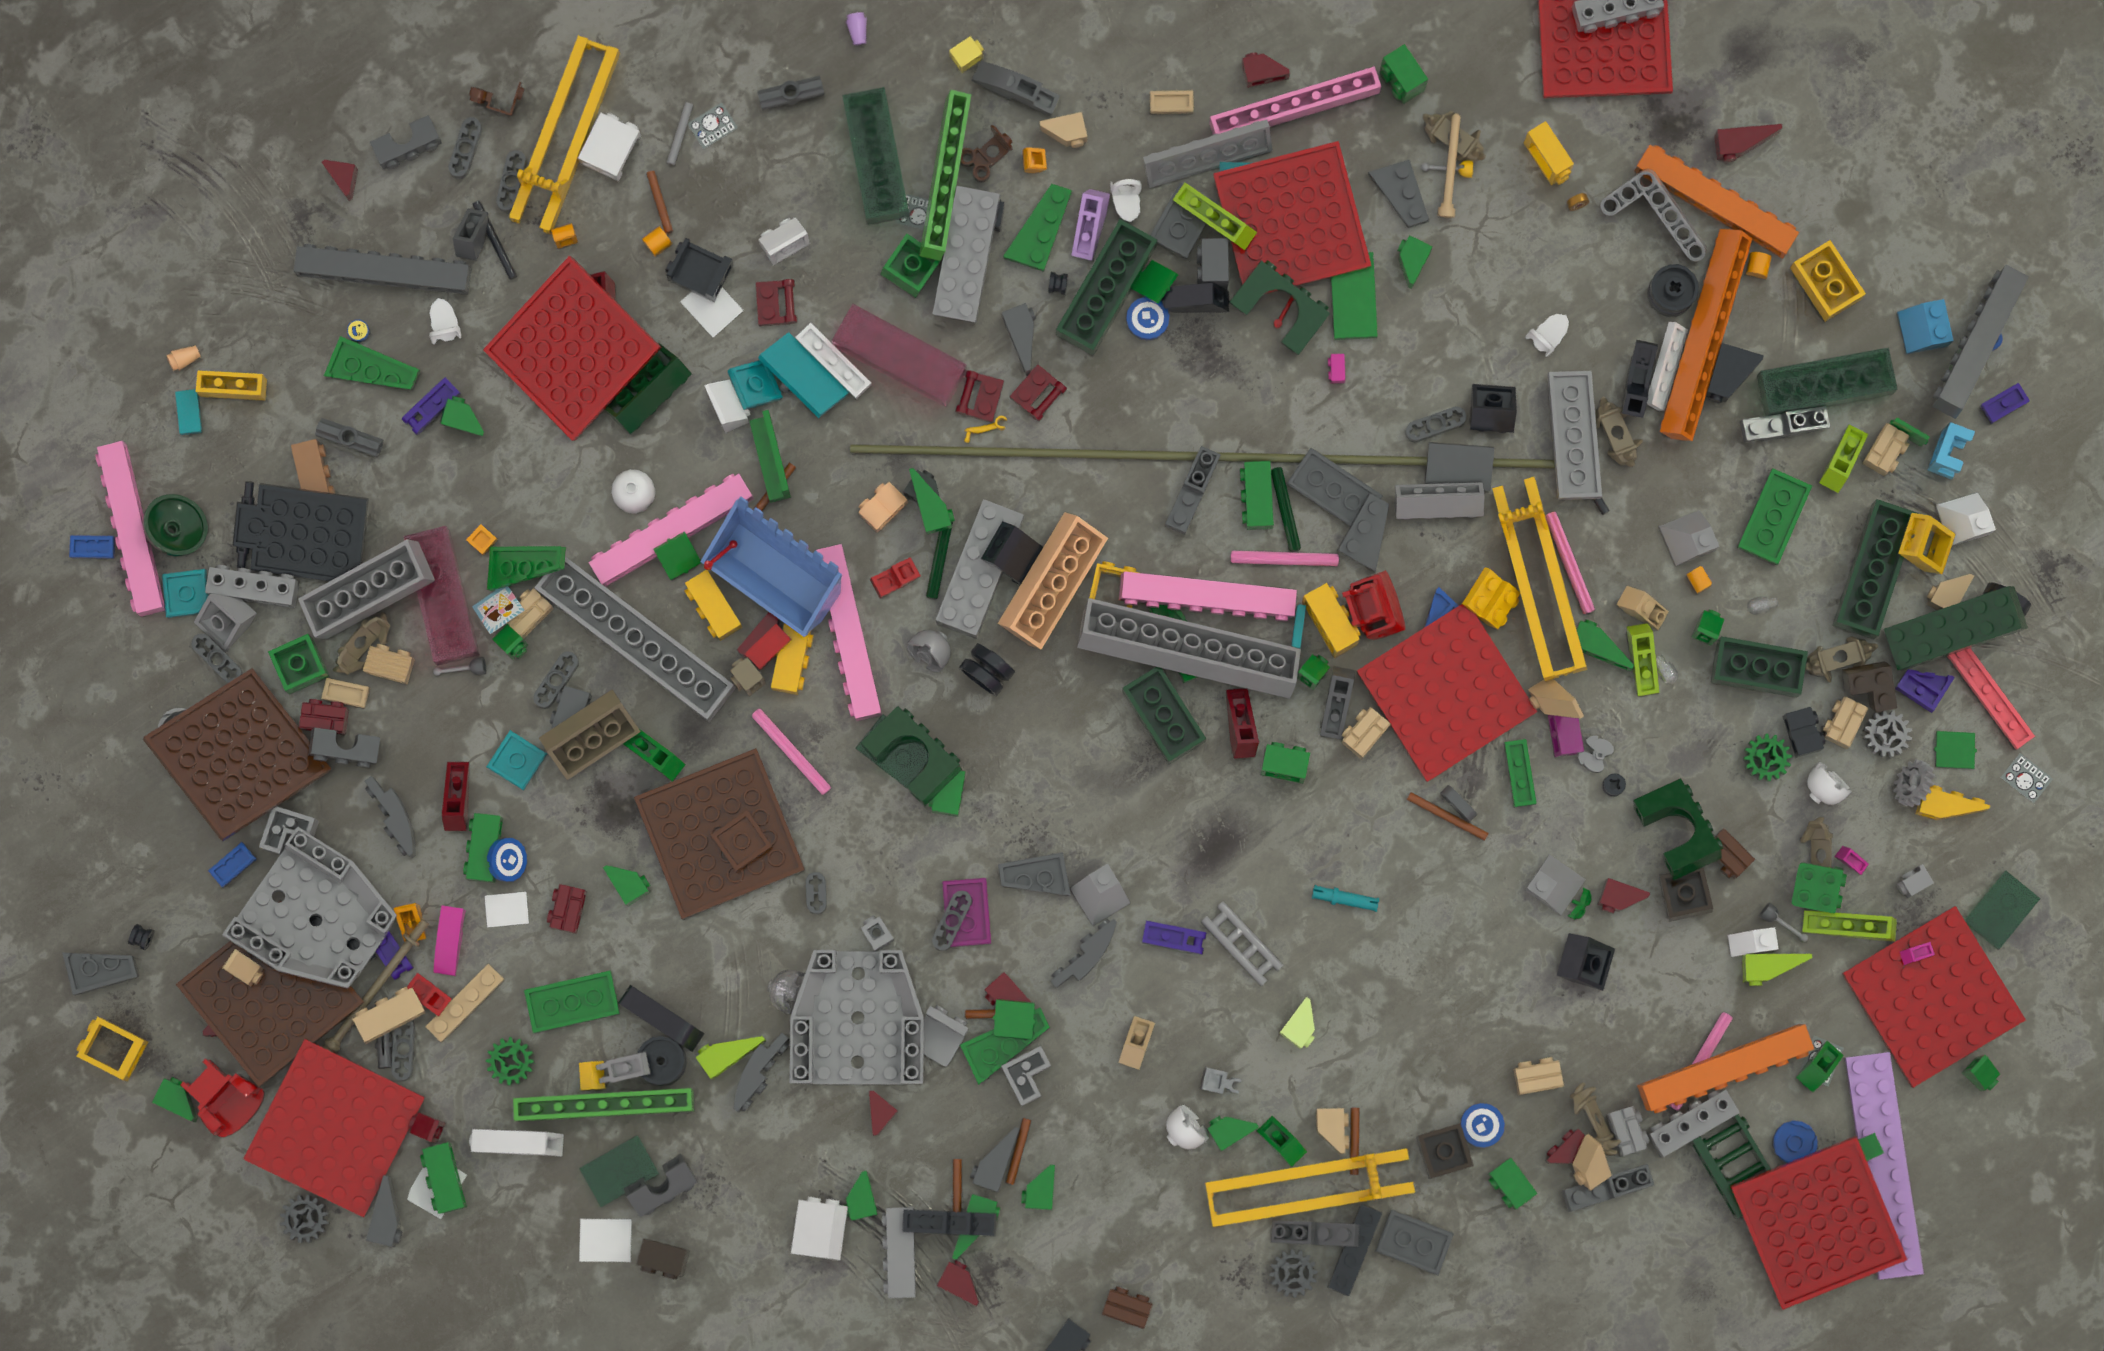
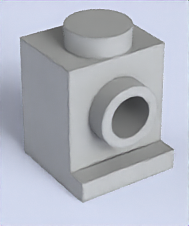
[1896,864,1934,898]
[861,916,894,952]

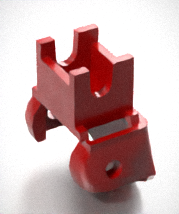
[1342,570,1406,640]
[181,1059,265,1137]

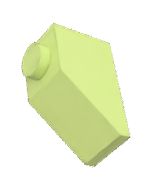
[1279,997,1315,1049]

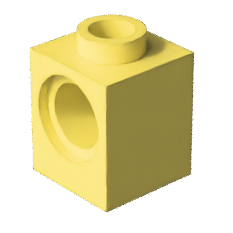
[949,36,984,73]

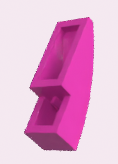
[433,905,466,976]

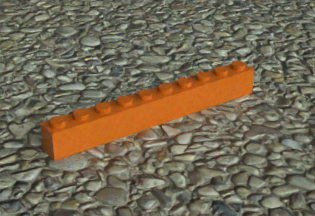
[1660,229,1753,441]

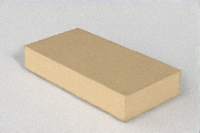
[1150,90,1194,114]
[321,678,370,709]

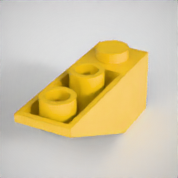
[1915,785,1990,820]

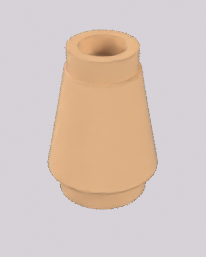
[166,345,201,371]

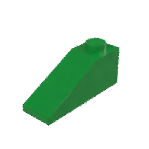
[909,468,955,535]
[1569,619,1634,672]
[623,729,686,782]
[952,1194,1001,1260]

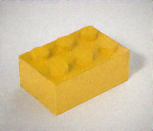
[1790,240,1866,322]
[1302,583,1361,659]

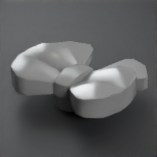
[1578,735,1614,773]

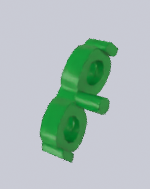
[1568,888,1592,920]

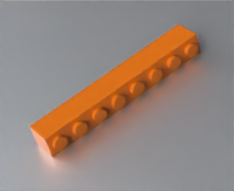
[1634,145,1799,259]
[1637,1024,1814,1113]

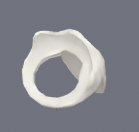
[1110,179,1142,222]
[429,298,461,344]
[1525,314,1569,357]

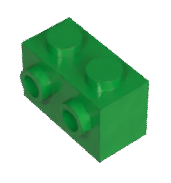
[1488,1157,1538,1210]

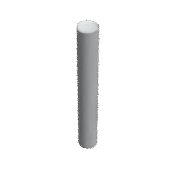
[667,102,693,166]

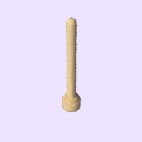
[1438,113,1461,218]

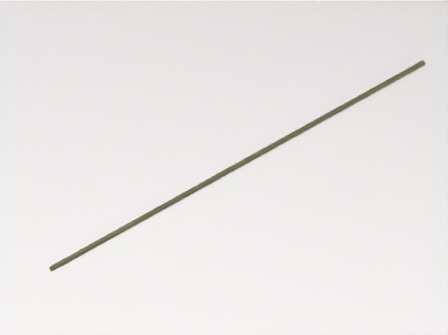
[850,444,1555,468]

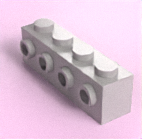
[1572,0,1664,33]
[1395,482,1484,520]
[205,565,299,608]
[1647,1090,1740,1158]
[882,1207,916,1298]

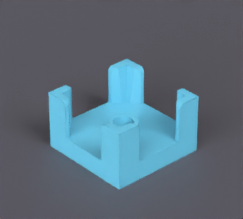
[1927,422,1975,480]

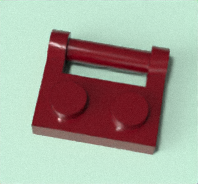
[756,279,797,326]
[1010,364,1067,421]
[955,370,1004,423]

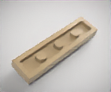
[425,964,505,1042]

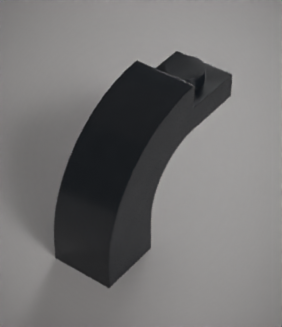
[1622,340,1658,418]

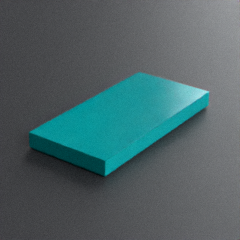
[758,332,849,418]

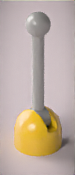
[1421,160,1473,178]

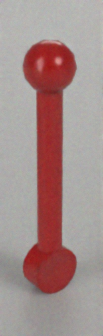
[1274,296,1294,328]
[704,540,738,570]

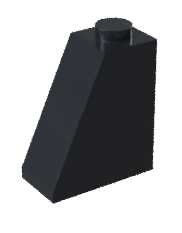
[1162,282,1229,313]
[1706,343,1764,403]

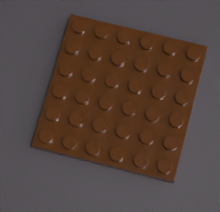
[143,668,331,842]
[634,748,805,920]
[176,900,364,1088]

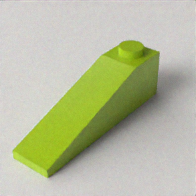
[1173,183,1257,250]
[1802,910,1897,942]

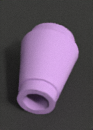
[846,13,867,45]

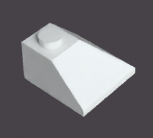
[1936,493,1996,546]

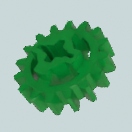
[1743,733,1792,782]
[486,1037,535,1086]

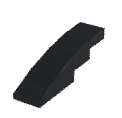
[902,1209,997,1236]

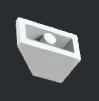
[1727,927,1778,957]

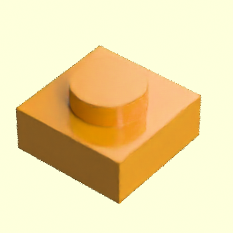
[466,524,498,555]

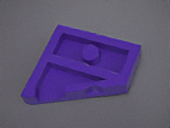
[1895,669,1955,713]

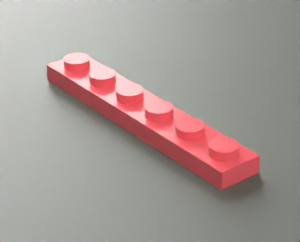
[1947,648,2035,750]

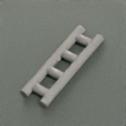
[1201,901,1284,986]

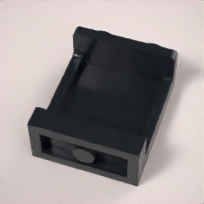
[665,238,734,302]
[981,521,1043,585]

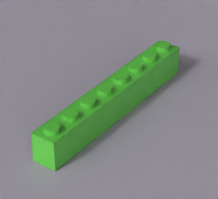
[919,90,971,261]
[513,1088,694,1122]

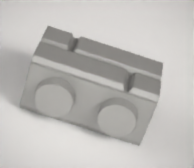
[1606,1106,1649,1157]

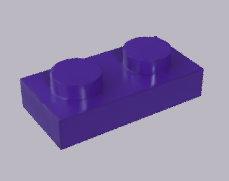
[1980,383,2030,424]

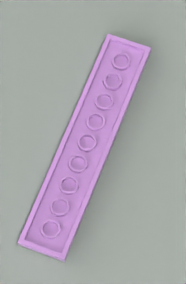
[1844,1052,1924,1280]

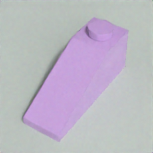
[1071,189,1110,260]

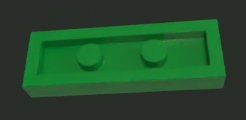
[1504,739,1537,808]

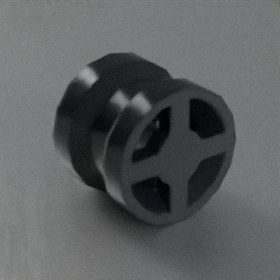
[1048,272,1068,295]
[1602,773,1626,797]
[128,924,154,950]

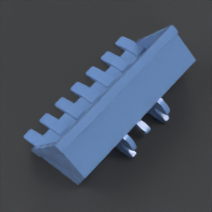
[700,496,842,637]

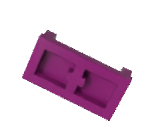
[1547,715,1584,758]

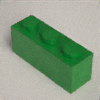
[1240,461,1274,530]
[463,813,503,883]
[420,1142,467,1214]

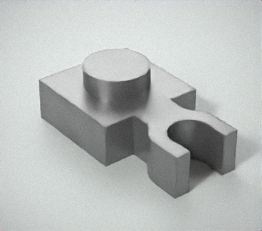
[1200,1067,1242,1094]

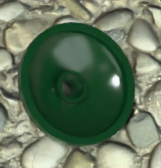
[143,494,208,556]

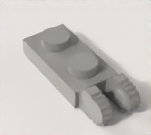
[596,1052,650,1083]

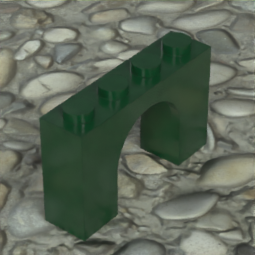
[1229,260,1330,355]
[861,706,962,807]
[1633,778,1724,880]

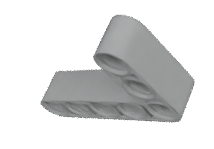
[1600,169,1707,261]

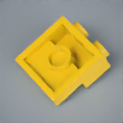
[1462,567,1521,629]

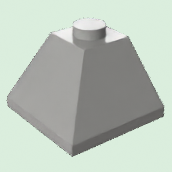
[1659,510,1720,566]
[194,593,257,651]
[1524,854,1586,916]
[1070,864,1130,926]

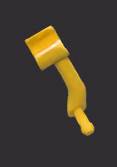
[964,416,1007,443]

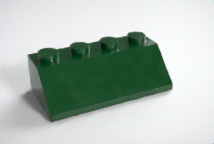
[604,343,692,434]

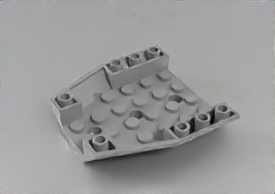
[222,826,397,989]
[790,950,924,1085]

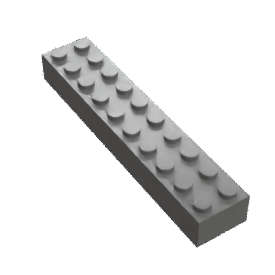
[534,557,736,722]
[1077,598,1301,699]

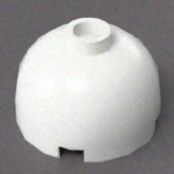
[611,469,655,514]
[1807,762,1852,805]
[1166,1105,1209,1150]

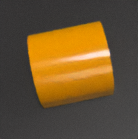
[1022,147,1047,173]
[551,223,578,249]
[642,226,672,257]
[1745,252,1771,279]
[1686,566,1712,594]

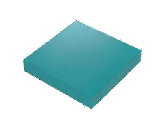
[727,360,783,410]
[162,569,209,618]
[486,730,547,791]

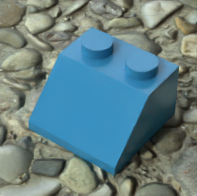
[1897,299,1954,354]

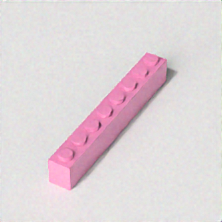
[1209,67,1381,135]
[95,441,165,617]
[589,474,754,587]
[816,544,882,721]
[1119,572,1297,621]

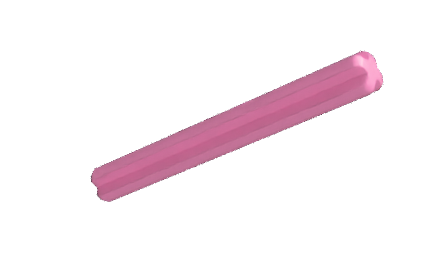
[1546,512,1595,614]
[1231,551,1339,566]
[752,709,831,795]
[1669,1012,1732,1111]

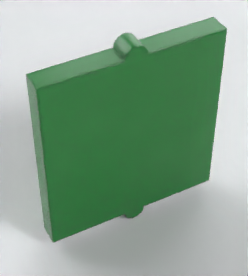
[1132,260,1178,304]
[1889,418,1930,447]
[653,531,701,580]
[1934,731,1977,769]
[993,999,1036,1039]

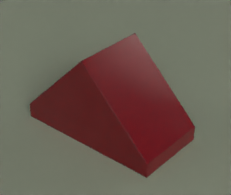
[322,160,358,201]
[869,1090,898,1136]

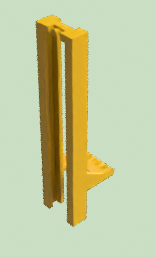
[509,35,620,235]
[1492,477,1587,681]
[1205,1149,1415,1227]

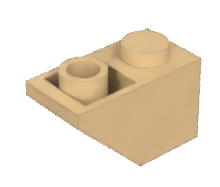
[1617,586,1669,630]
[1316,1108,1349,1154]

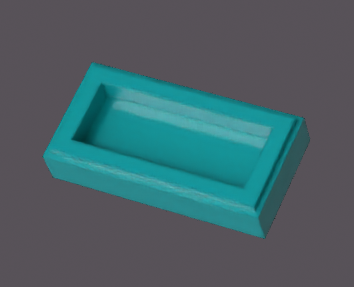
[175,389,202,435]
[1291,604,1306,649]

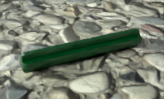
[1271,467,1301,552]
[926,522,953,599]

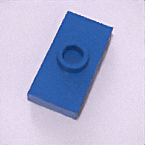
[69,535,115,559]
[208,842,257,888]

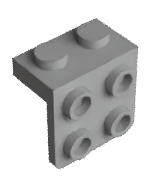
[923,1005,969,1066]

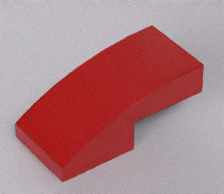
[870,557,921,599]
[407,973,452,1017]

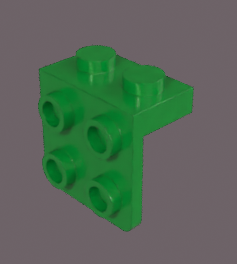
[1792,862,1847,914]

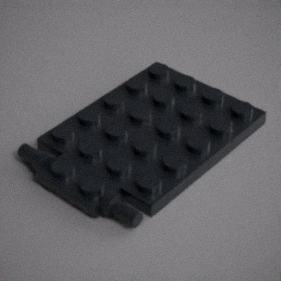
[233,481,369,581]

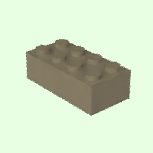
[539,689,641,780]

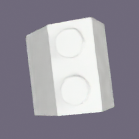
[759,217,810,266]
[704,380,750,433]

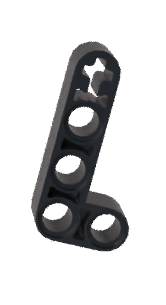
[618,985,705,1052]

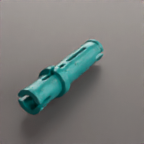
[1312,885,1379,912]

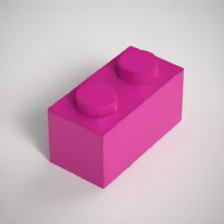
[1328,354,1345,383]

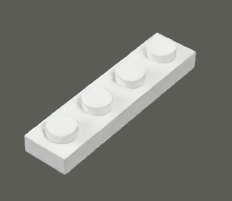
[1647,322,1688,411]
[795,323,872,399]

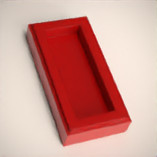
[745,624,792,670]

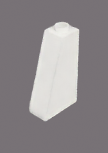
[469,1129,564,1156]

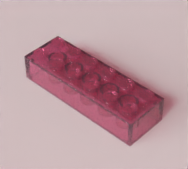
[832,304,967,407]
[403,526,480,666]

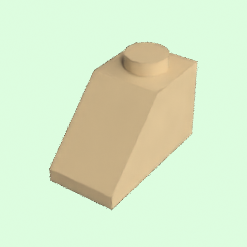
[1040,112,1087,148]
[1927,574,1974,610]
[223,949,263,987]
[1118,1016,1155,1069]
[1573,1134,1612,1190]

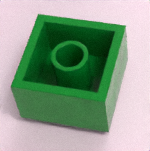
[1379,44,1428,104]
[880,233,943,298]
[268,634,330,695]
[1260,742,1310,784]

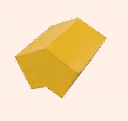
[579,1061,605,1091]

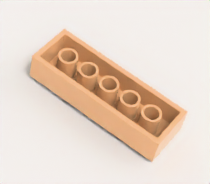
[997,512,1108,650]

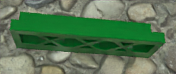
[749,410,791,503]

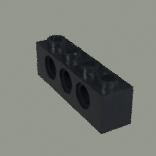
[1327,1204,1382,1296]

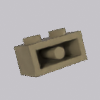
[730,657,766,697]

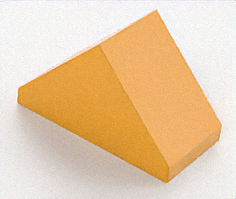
[394,903,426,942]

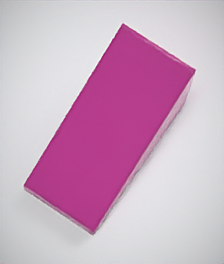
[1835,846,1869,875]
[1900,942,1935,965]

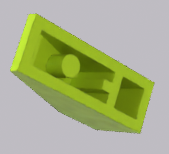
[1819,424,1868,493]
[1626,623,1660,696]
[1742,954,1812,986]
[695,1036,766,1080]

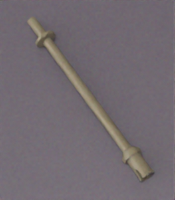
[323,919,429,1053]

